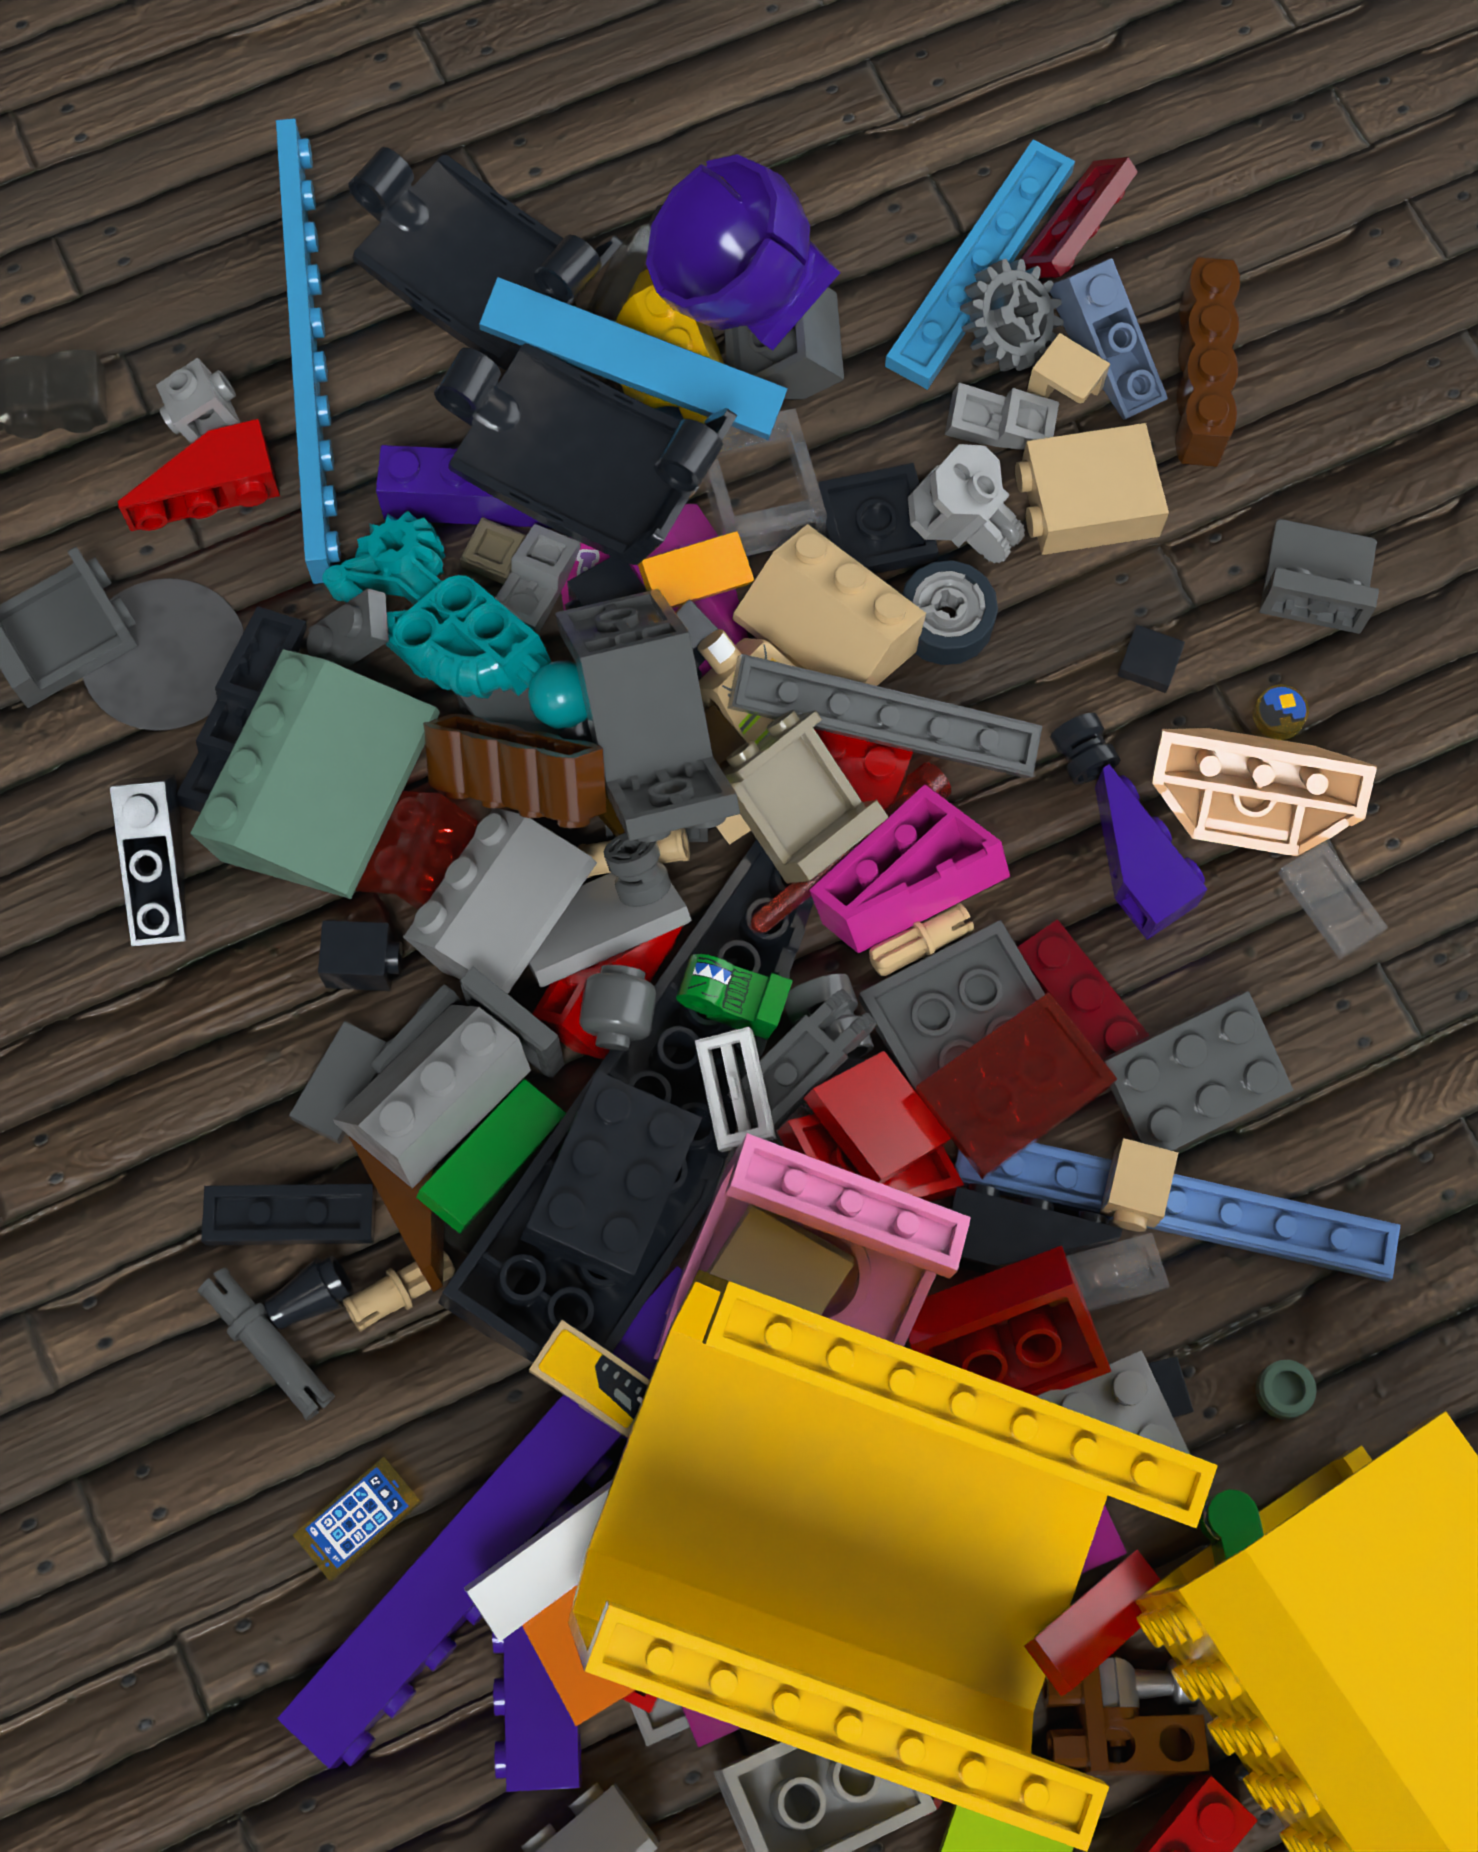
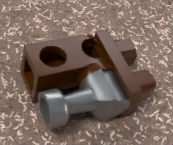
[1041,1657,1210,1777]

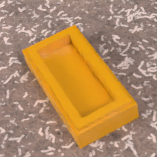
[637,531,755,608]

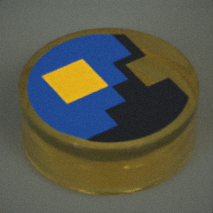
[1253,685,1309,740]

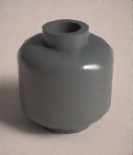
[579,965,656,1051]

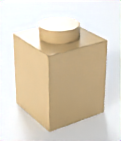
[1100,1138,1178,1232]

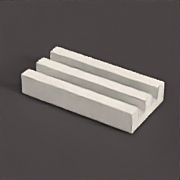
[695,1027,777,1152]

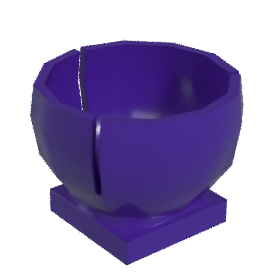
[646,154,840,351]

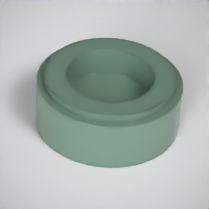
[1255,1360,1316,1419]

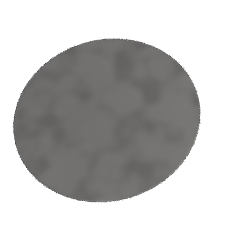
[83,579,244,730]

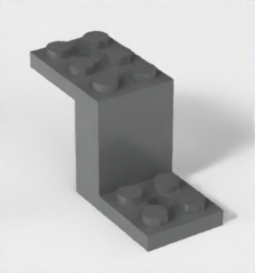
[555,589,740,842]

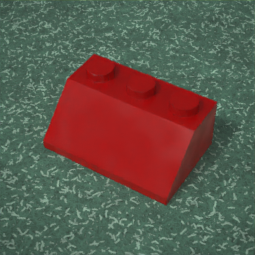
[908,1245,1112,1396]

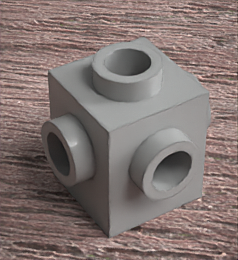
[156,358,240,444]

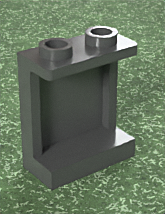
[0,546,137,708]

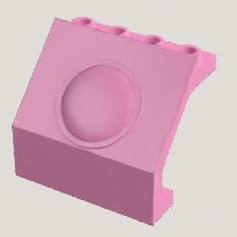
[654,1133,971,1360]

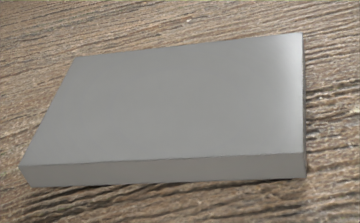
[528,873,692,987]

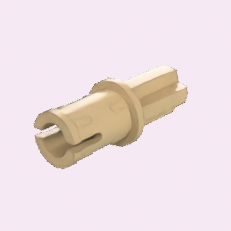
[869,902,974,976]
[343,1251,455,1332]

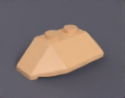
[1151,728,1377,856]

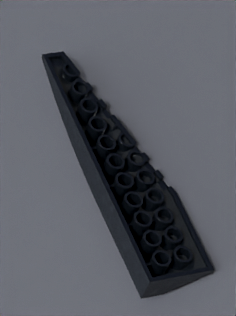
[438,839,826,1363]

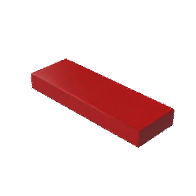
[1024,1549,1161,1697]

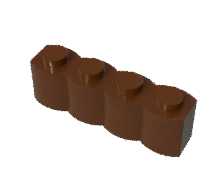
[1175,257,1240,467]
[423,714,607,828]

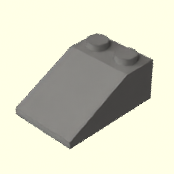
[713,1741,937,1852]

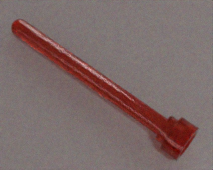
[751,763,952,933]

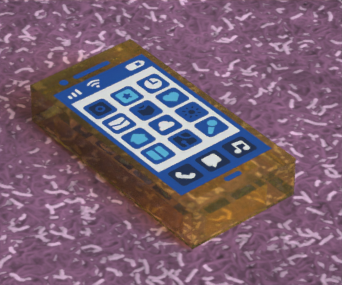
[293,1457,422,1581]

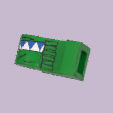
[676,954,793,1040]
[1199,1489,1264,1566]

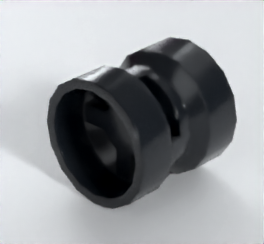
[1050,713,1121,785]

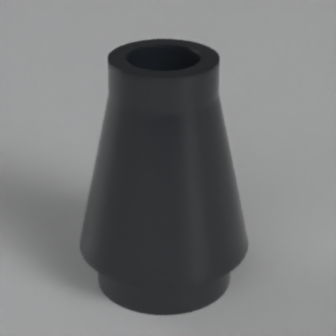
[264,1256,354,1330]

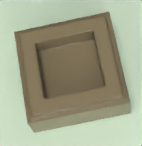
[460,517,527,584]

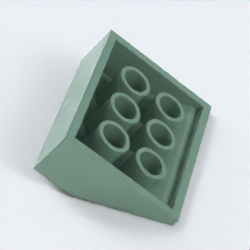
[190,649,440,899]

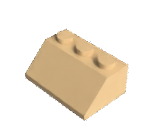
[733,524,926,686]

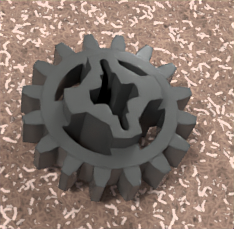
[960,259,1064,372]

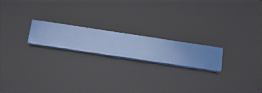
[955,1127,1400,1282]

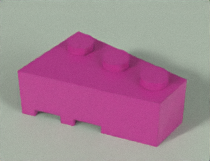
[809,785,1010,953]

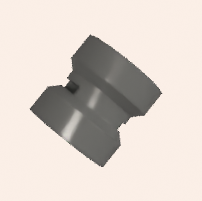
[603,833,671,907]

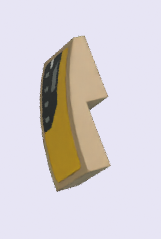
[529,1320,650,1438]

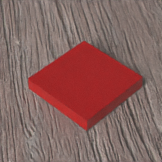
[803,1051,951,1183]

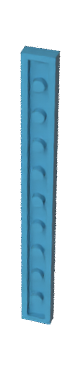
[276,119,341,584]

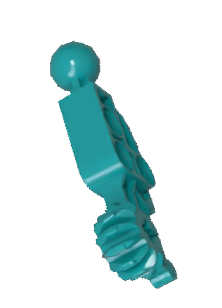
[322,511,587,729]

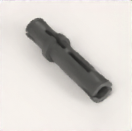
[197,1267,335,1421]

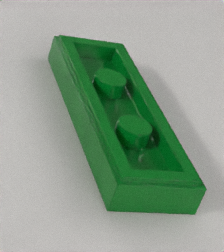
[416,1079,566,1234]

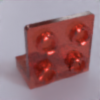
[355,791,478,910]

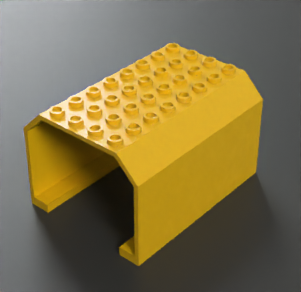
[568,1270,1218,1852]
[1135,1411,1478,1852]

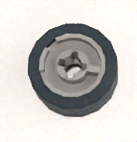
[902,560,998,665]

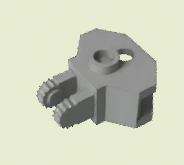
[908,444,1025,564]

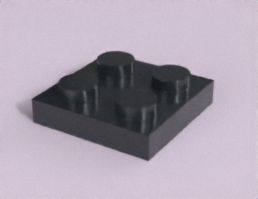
[814,463,939,574]

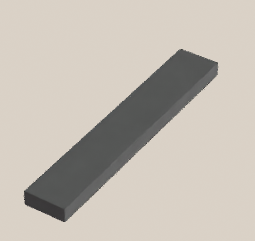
[727,654,1042,778]

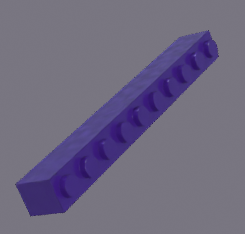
[277,1266,683,1769]

